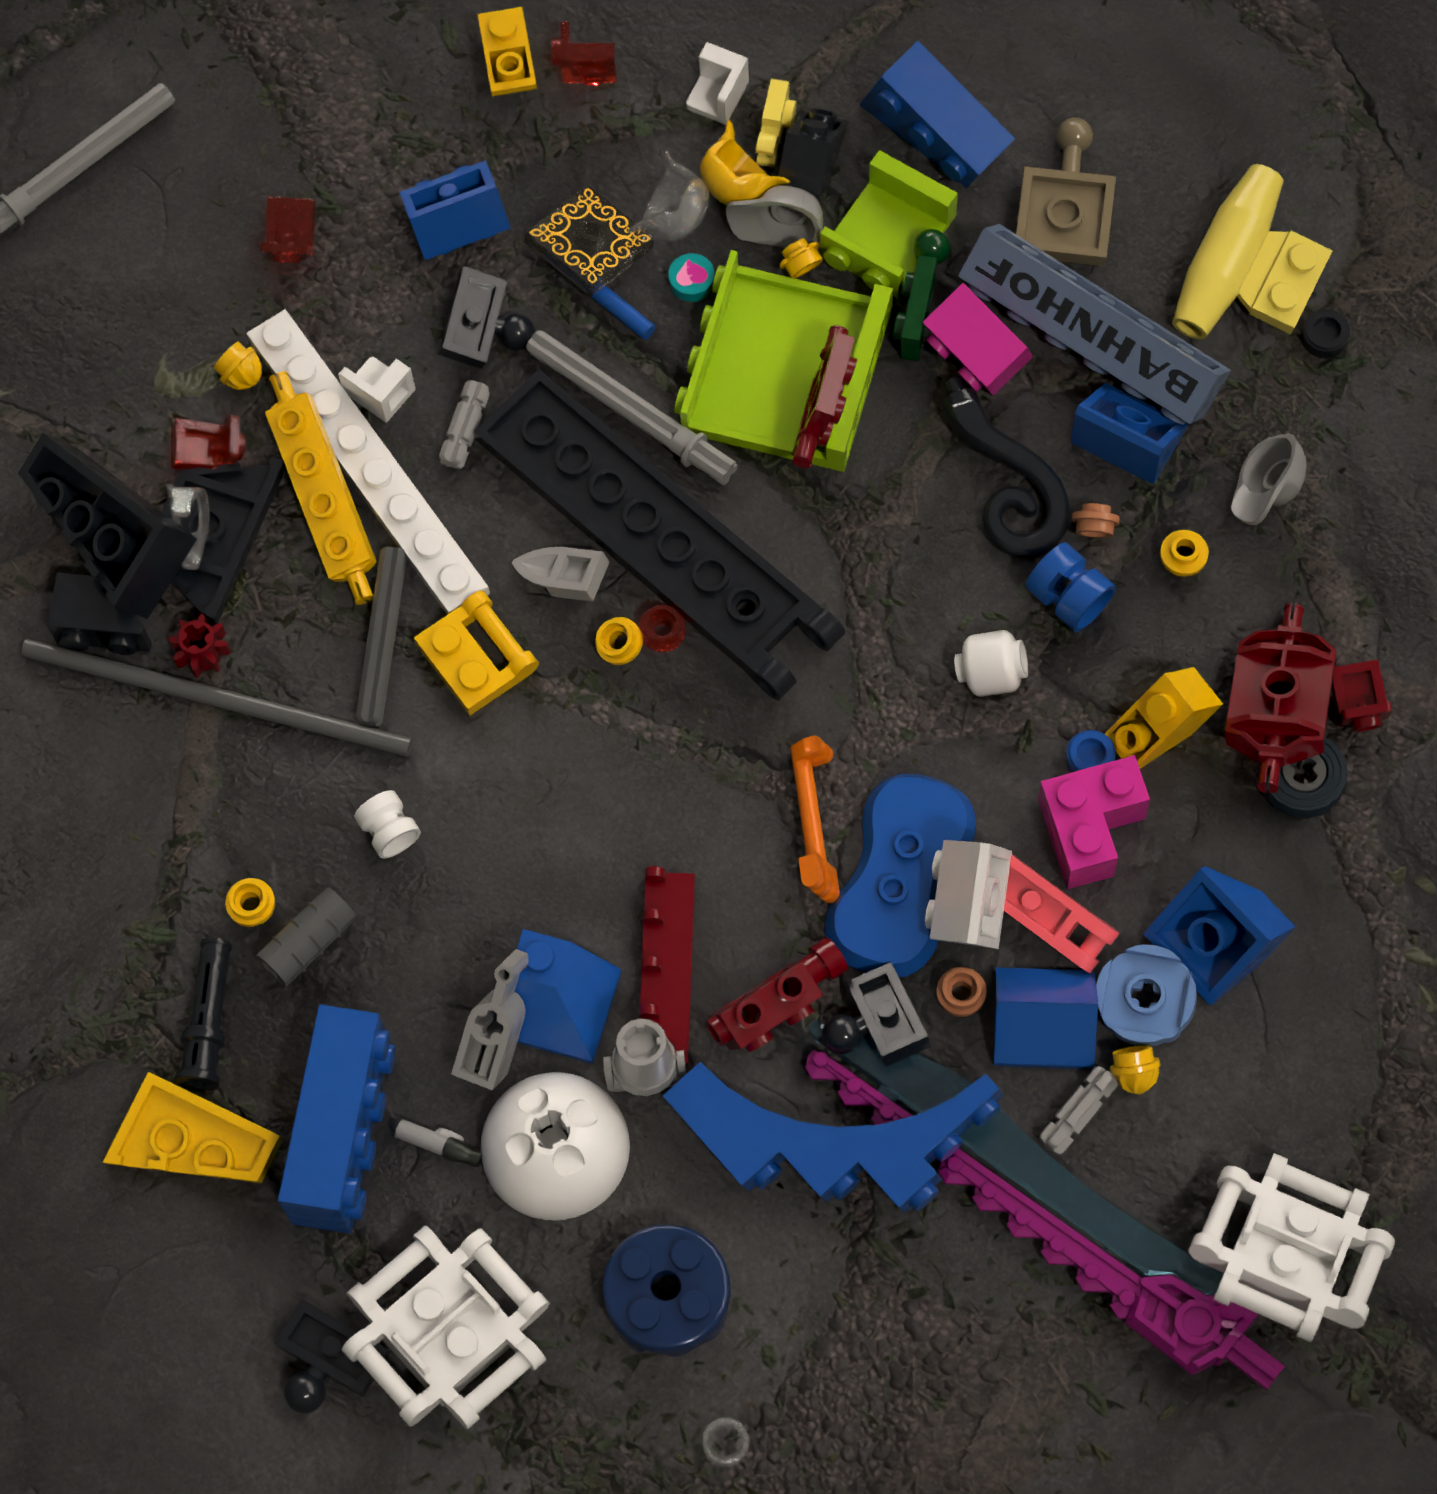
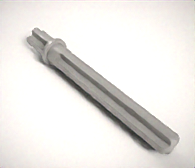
[0,83,175,234]
[526,330,738,485]

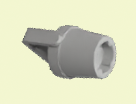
[603,1019,686,1096]

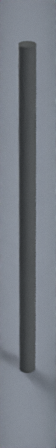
[21,638,413,757]

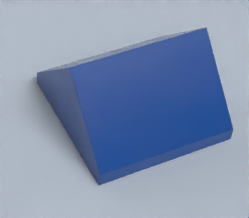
[1071,382,1188,485]
[993,967,1098,1069]

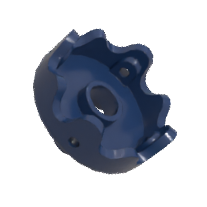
[602,1224,731,1357]

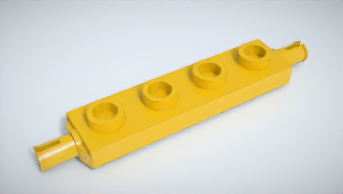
[265,371,377,605]

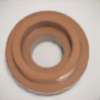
[1072,503,1120,538]
[937,967,987,1017]

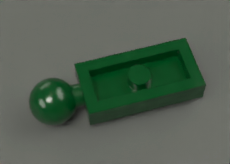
[894,229,950,361]

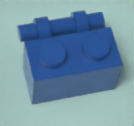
[399,160,511,260]

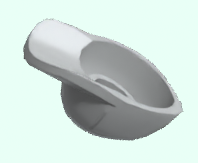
[726,185,823,248]
[1231,433,1307,525]

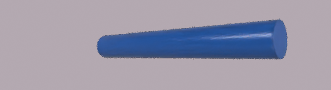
[542,243,656,340]

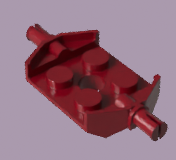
[1225,603,1336,793]

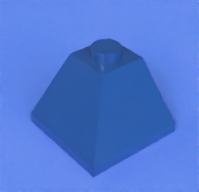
[1143,866,1295,1006]
[515,929,622,1064]

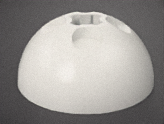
[481,1072,630,1220]

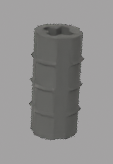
[256,887,356,987]

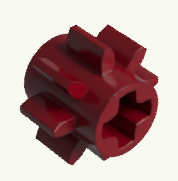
[168,614,231,678]

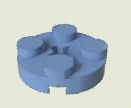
[1096,945,1197,1046]

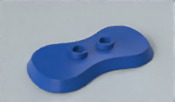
[825,773,976,977]

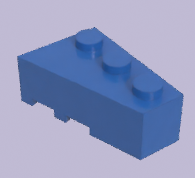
[859,41,1015,188]

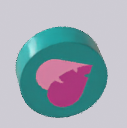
[668,253,715,302]

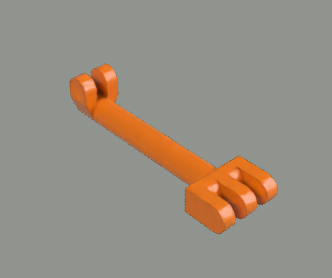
[790,735,840,903]

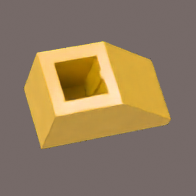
[478,7,537,97]
[1105,667,1223,769]

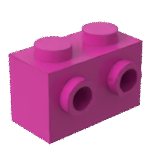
[923,283,1033,396]

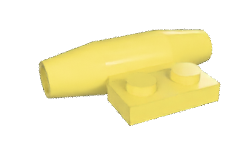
[1172,164,1332,340]

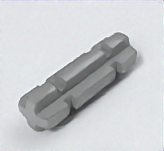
[439,380,490,469]
[1039,1066,1118,1155]

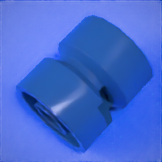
[1025,542,1117,633]

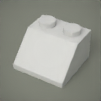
[925,840,1012,949]

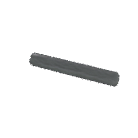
[356,547,407,727]

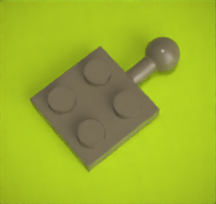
[1016,117,1116,266]

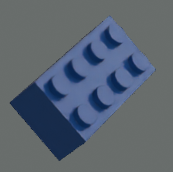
[278,1004,396,1234]

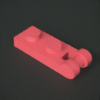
[1004,854,1120,974]

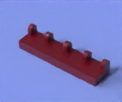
[639,866,695,1069]

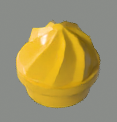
[213,341,262,390]
[1110,1045,1160,1094]

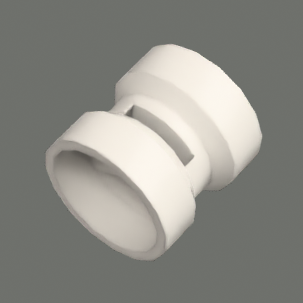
[354,790,421,859]

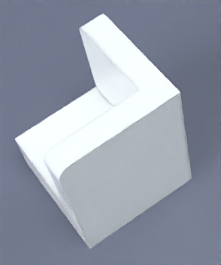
[686,42,749,125]
[338,357,416,423]

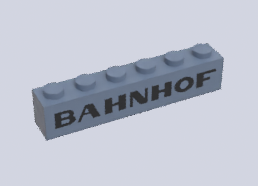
[958,224,1231,424]

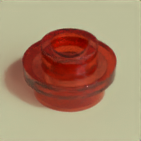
[639,605,687,652]

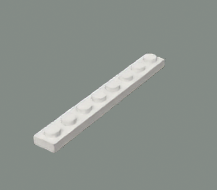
[246,309,490,615]

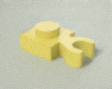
[756,79,796,167]

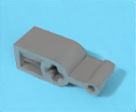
[451,949,529,1091]

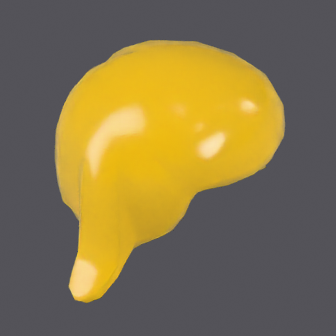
[700,120,790,205]

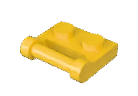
[414,590,539,716]

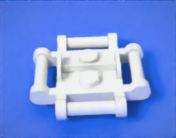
[1189,1153,1395,1342]
[342,1226,550,1429]

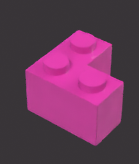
[1038,755,1150,890]

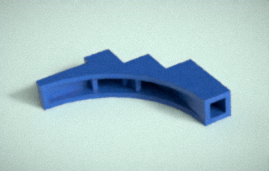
[663,1062,1004,1213]

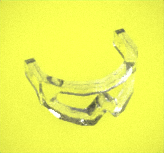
[165,484,210,570]

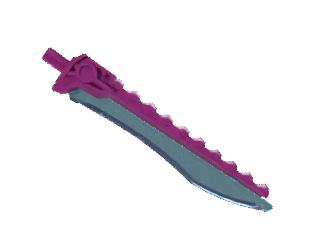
[805,1021,1285,1391]

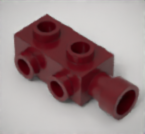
[705,937,848,1053]

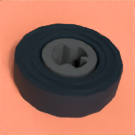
[1259,737,1348,819]

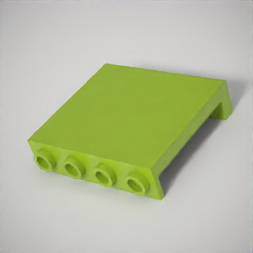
[674,250,893,472]

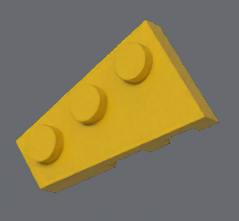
[102,1072,284,1183]

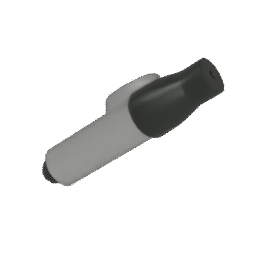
[389,1119,482,1168]

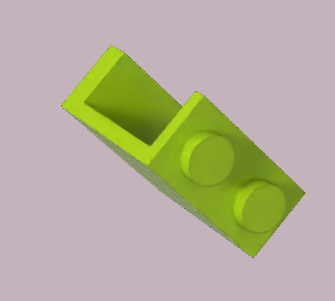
[820,150,958,298]

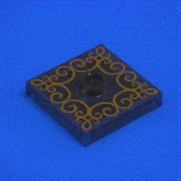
[524,185,655,297]

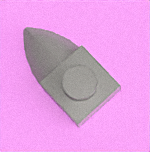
[512,547,609,602]

